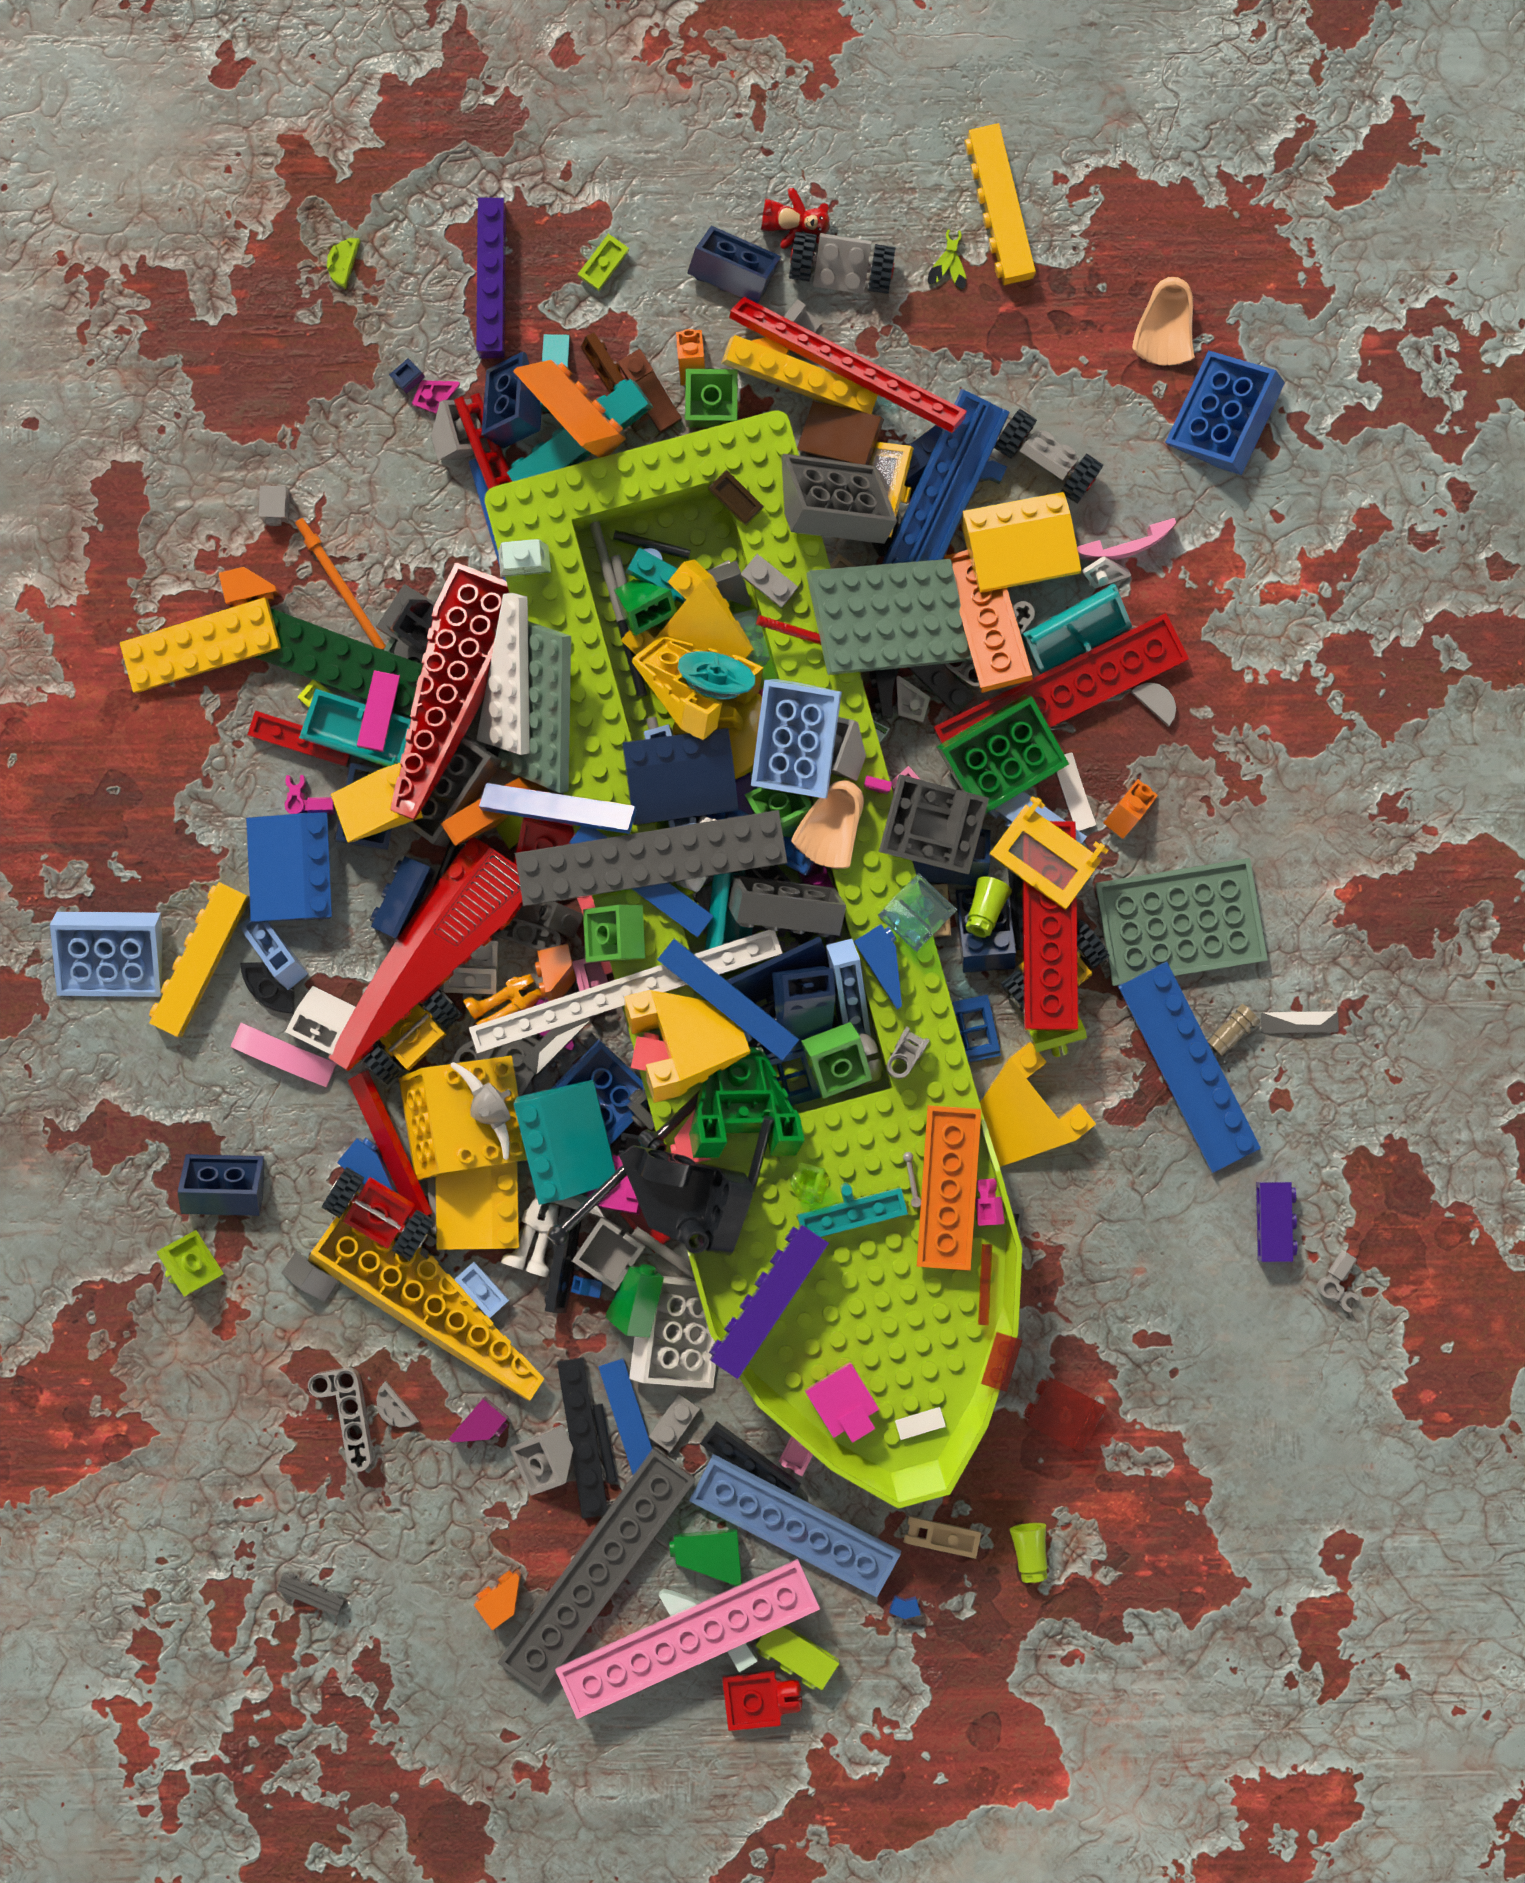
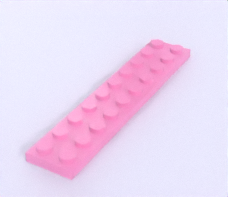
[555,1559,820,1719]

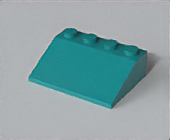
[513,1080,616,1205]

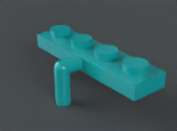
[626,548,729,604]
[797,1183,908,1237]

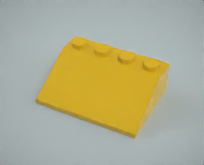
[962,492,1082,593]
[435,1162,519,1250]

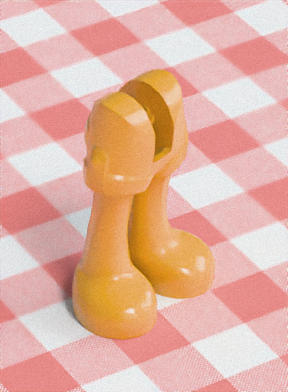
[463,974,542,1025]

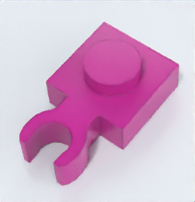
[975,1178,1005,1226]

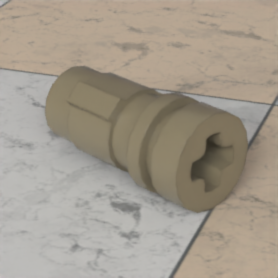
[1207,1004,1260,1057]

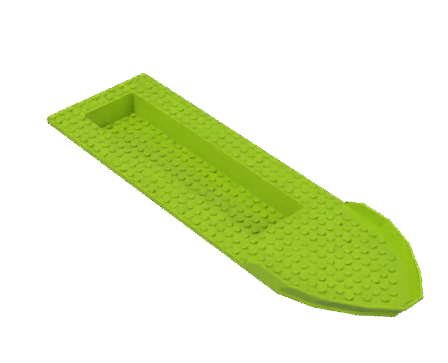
[485,410,1022,1509]

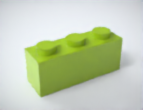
[755,1625,839,1690]

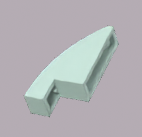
[659,1589,758,1672]

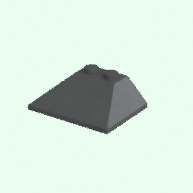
[879,774,989,874]

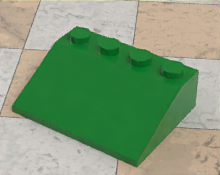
[936,694,1069,814]

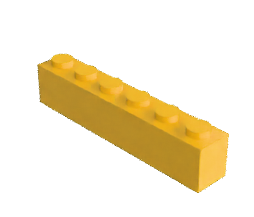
[964,123,1036,285]
[721,335,878,414]
[149,882,250,1037]

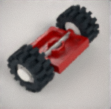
[321,1167,435,1261]

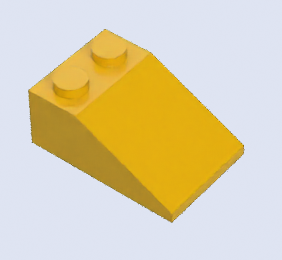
[331,763,423,843]

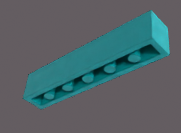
[507,379,654,481]

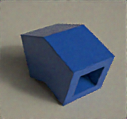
[979,460,1007,485]
[571,1276,603,1298]
[889,1595,921,1619]

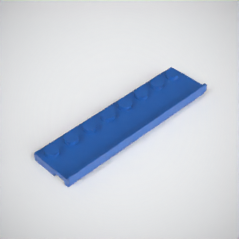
[882,389,1010,564]
[1117,962,1261,1173]

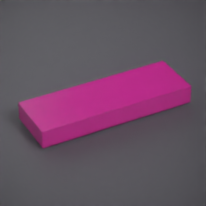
[357,670,400,752]

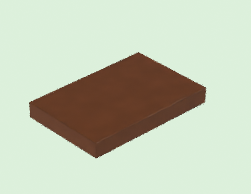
[797,401,884,465]

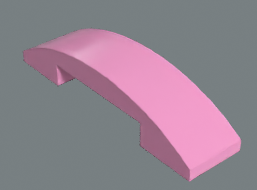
[1077,518,1176,561]
[231,1023,337,1087]

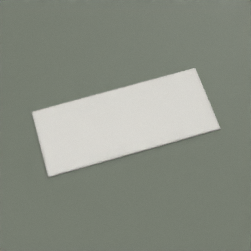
[895,1407,946,1440]

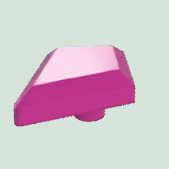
[412,380,460,414]

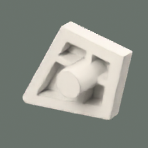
[1082,556,1131,588]
[896,676,930,723]

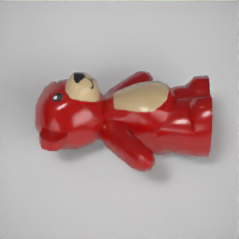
[761,188,830,249]

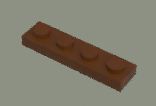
[580,332,649,432]

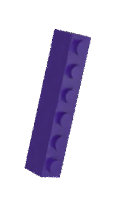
[476,198,506,358]
[709,1225,829,1379]

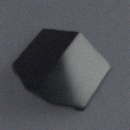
[390,599,434,654]

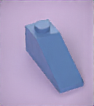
[238,917,308,990]

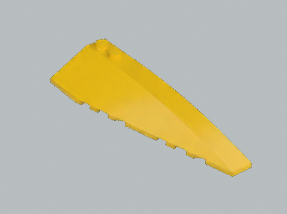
[308,1191,544,1401]

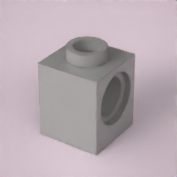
[259,486,290,526]

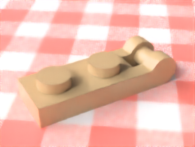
[903,1516,981,1559]

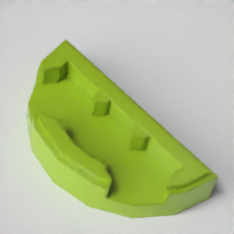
[327,238,361,289]

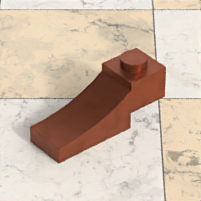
[618,348,682,434]

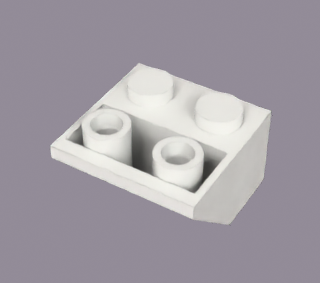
[285,986,355,1055]

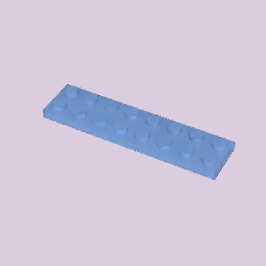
[689,1454,901,1597]

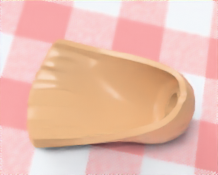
[1133,277,1195,366]
[791,780,864,869]

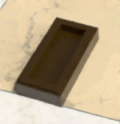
[708,469,764,527]

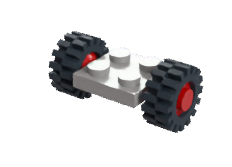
[789,232,896,294]
[994,409,1104,504]

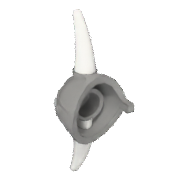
[450,1062,511,1160]

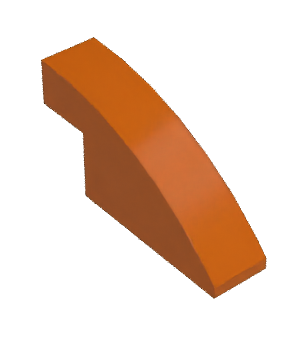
[441,777,549,846]

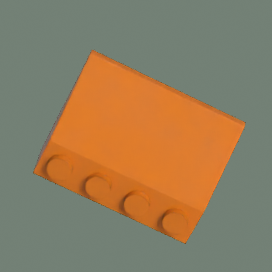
[513,360,626,458]

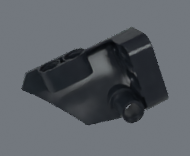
[619,1145,753,1256]

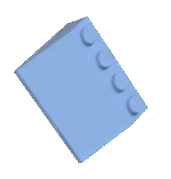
[751,679,842,798]
[50,912,163,997]

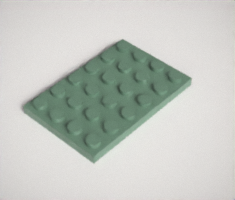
[806,559,972,675]
[498,621,571,793]
[1095,858,1268,986]

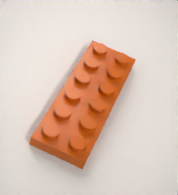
[944,550,1033,693]
[916,1105,981,1271]

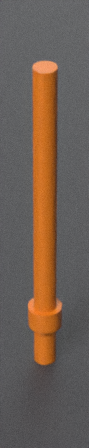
[295,518,386,650]

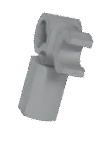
[1317,1250,1360,1312]

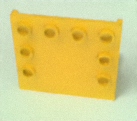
[399,1056,527,1180]

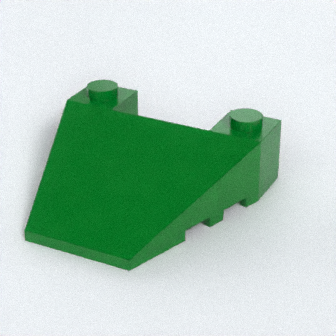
[689,1047,805,1158]

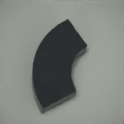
[240,962,295,1014]

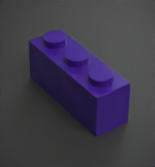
[1256,1182,1297,1262]

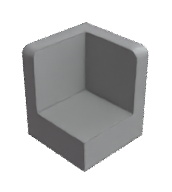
[784,299,821,333]

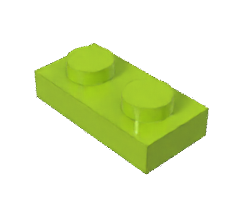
[578,233,629,292]

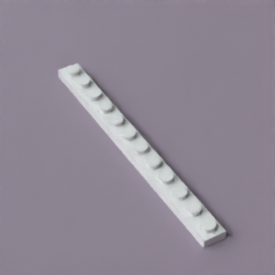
[469,930,782,1053]

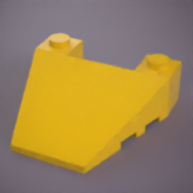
[621,559,754,659]
[632,635,764,740]
[624,990,750,1103]
[980,1042,1096,1167]

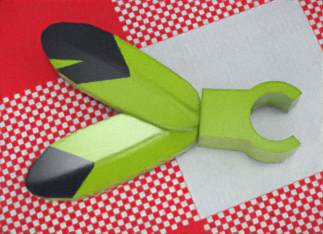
[928,229,966,290]

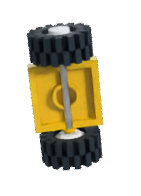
[1001,919,1110,1013]
[361,989,462,1085]

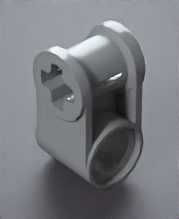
[886,1026,929,1079]

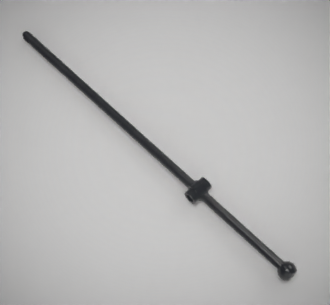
[547,964,830,1246]

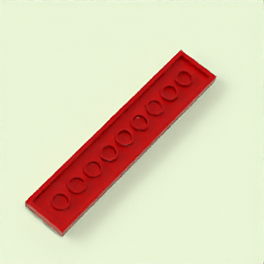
[933,613,1189,744]

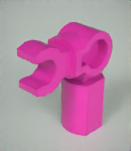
[284,775,336,815]

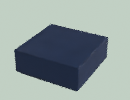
[389,358,425,394]

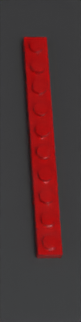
[729,297,967,433]

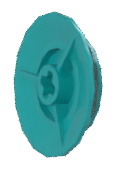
[678,651,755,699]

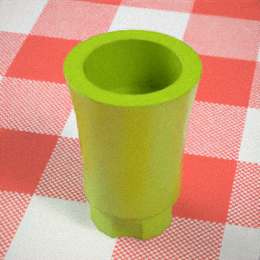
[966,877,1012,938]
[1009,1523,1048,1583]

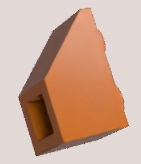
[676,329,705,386]
[219,567,280,607]
[1103,779,1158,839]
[535,944,576,1001]
[474,1569,521,1631]

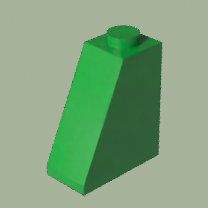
[614,579,677,636]
[605,1264,664,1338]
[669,1529,742,1586]

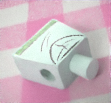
[498,539,551,577]

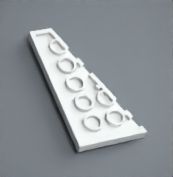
[477,593,530,755]

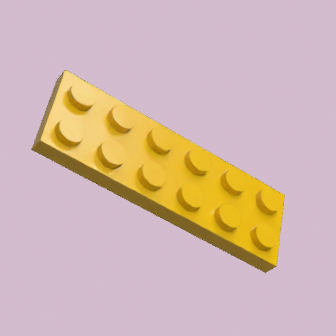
[120,597,281,693]

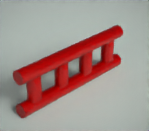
[454,393,513,490]

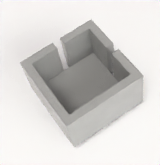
[572,1217,646,1291]

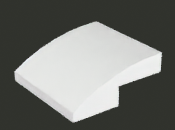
[444,939,499,994]

